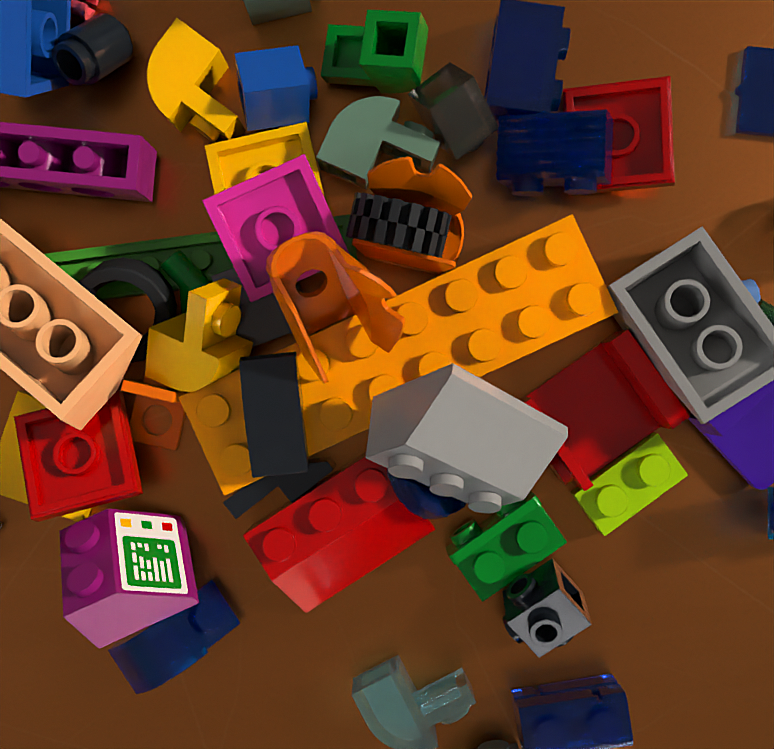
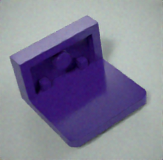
[688,380,774,490]

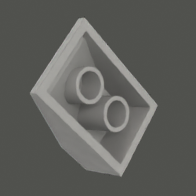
[607,226,774,424]

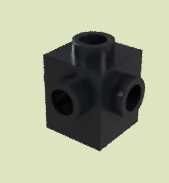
[502,558,592,658]

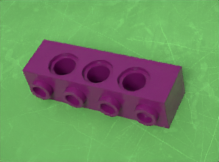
[0,122,157,202]

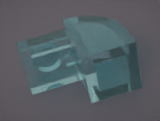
[351,655,476,749]

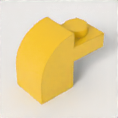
[147,18,245,143]
[145,278,253,392]

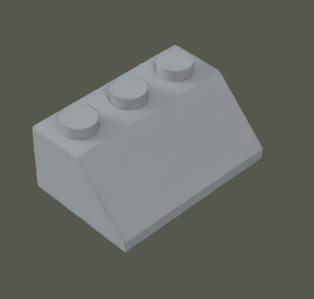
[366,363,568,513]

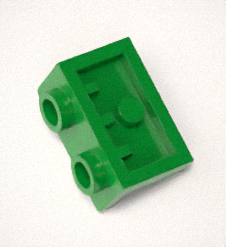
[445,491,567,602]

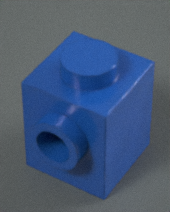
[235,45,318,131]

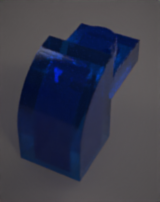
[108,580,240,694]

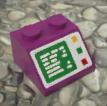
[59,509,199,649]

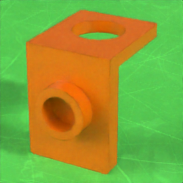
[121,374,189,450]

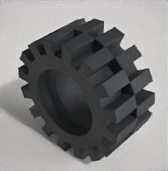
[345,192,452,258]

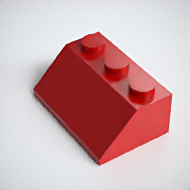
[243,452,436,613]

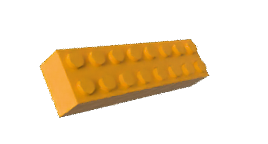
[178,214,618,496]

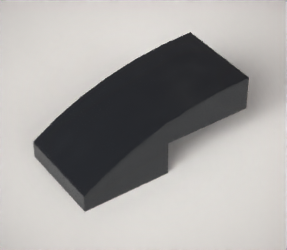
[239,352,310,478]
[223,457,336,519]

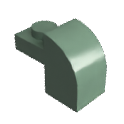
[316,96,440,190]

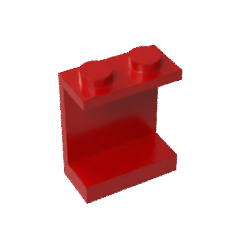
[520,329,690,491]

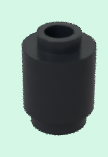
[52,13,133,86]

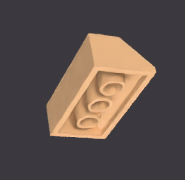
[0,219,142,431]

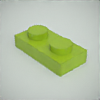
[570,432,688,536]

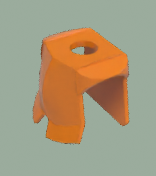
[352,156,472,275]
[265,231,405,384]

